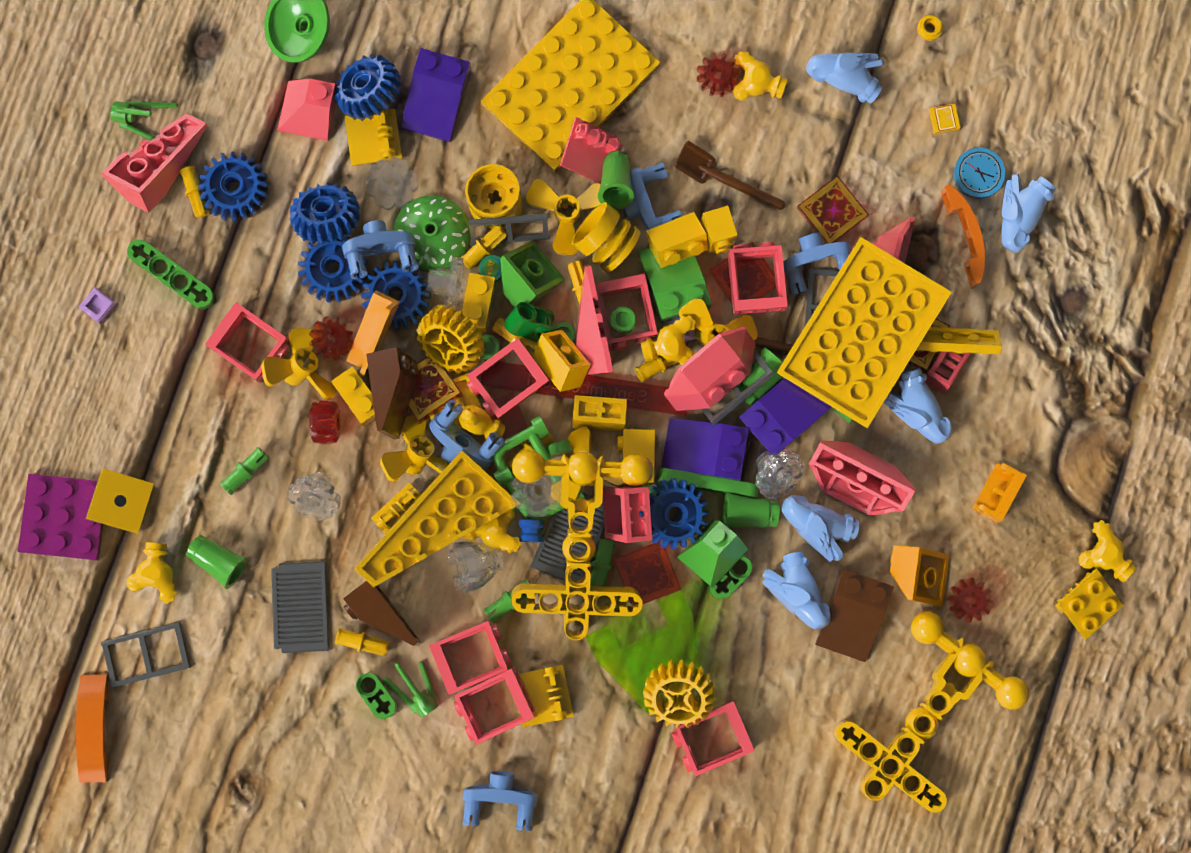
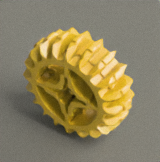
[416,306,486,374]
[643,659,716,729]

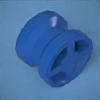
[518,520,545,543]

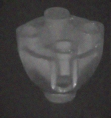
[447,541,504,594]

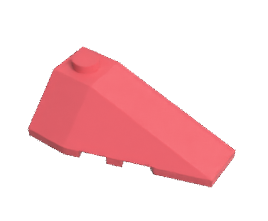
[101,114,207,213]
[575,265,613,375]

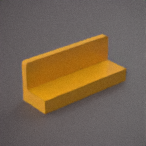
[346,290,400,377]

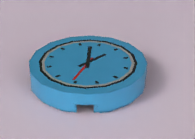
[953,147,1006,199]

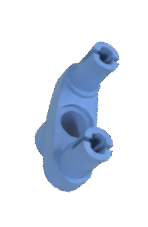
[623,162,681,230]
[342,220,419,279]
[783,232,852,295]
[429,400,504,469]
[462,771,538,831]

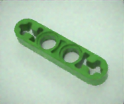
[127,240,215,309]
[658,468,760,498]

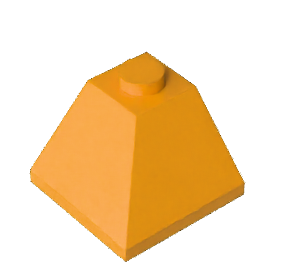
[890,545,950,607]

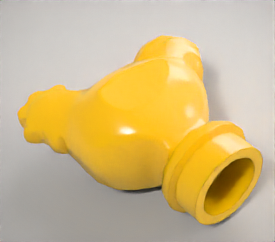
[733,51,788,101]
[640,315,696,365]
[446,403,505,443]
[463,509,522,554]
[1078,520,1137,582]
[126,542,178,604]

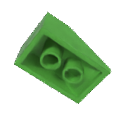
[638,247,712,324]

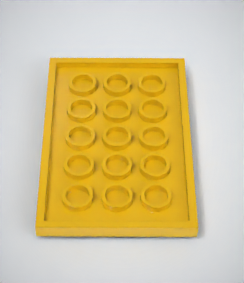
[481,0,661,173]
[777,237,952,428]

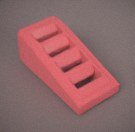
[925,351,971,394]

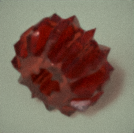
[696,53,740,97]
[309,316,354,361]
[309,400,341,445]
[947,578,993,623]

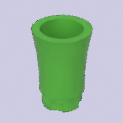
[598,151,634,209]
[737,347,784,406]
[722,492,780,528]
[186,535,248,589]

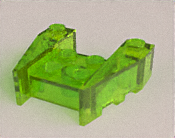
[585,590,700,712]

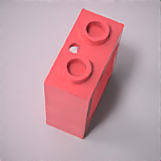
[728,242,788,315]
[595,274,658,351]
[205,302,290,383]
[467,338,550,418]
[603,484,652,543]
[429,621,511,695]
[454,668,538,745]
[671,701,755,776]

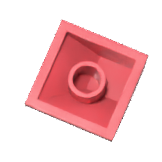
[278,79,336,141]

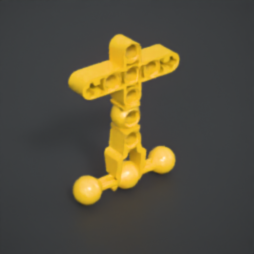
[511,450,653,641]
[834,611,1029,813]

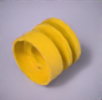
[465,164,523,229]
[571,202,641,272]

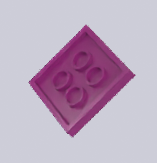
[18,474,104,561]

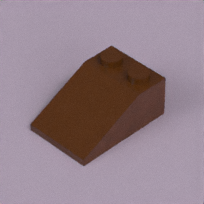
[366,347,418,440]
[815,569,894,662]
[343,581,422,646]

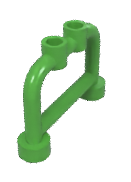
[493,415,585,521]

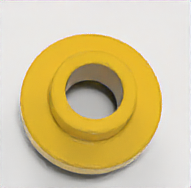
[917,15,943,41]

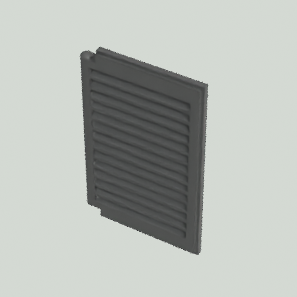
[530,492,604,581]
[271,561,330,653]

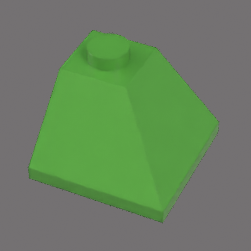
[500,240,565,307]
[677,519,748,588]

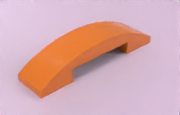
[941,185,985,289]
[76,675,108,783]

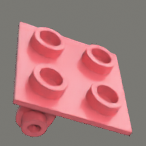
[560,117,622,184]

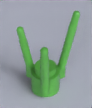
[110,100,178,140]
[383,661,439,718]

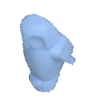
[806,53,884,104]
[1001,174,1056,253]
[883,368,952,444]
[782,495,859,562]
[762,552,831,630]

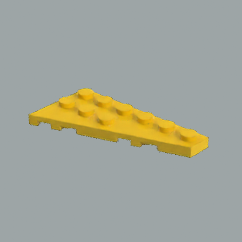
[354,451,520,587]

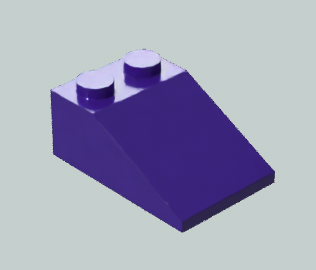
[401,48,472,142]
[739,378,832,457]
[661,418,749,481]

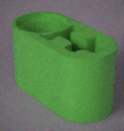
[709,556,752,599]
[356,673,398,719]

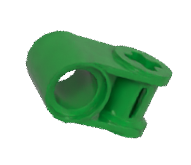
[504,302,555,342]

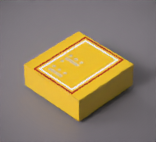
[929,104,960,135]

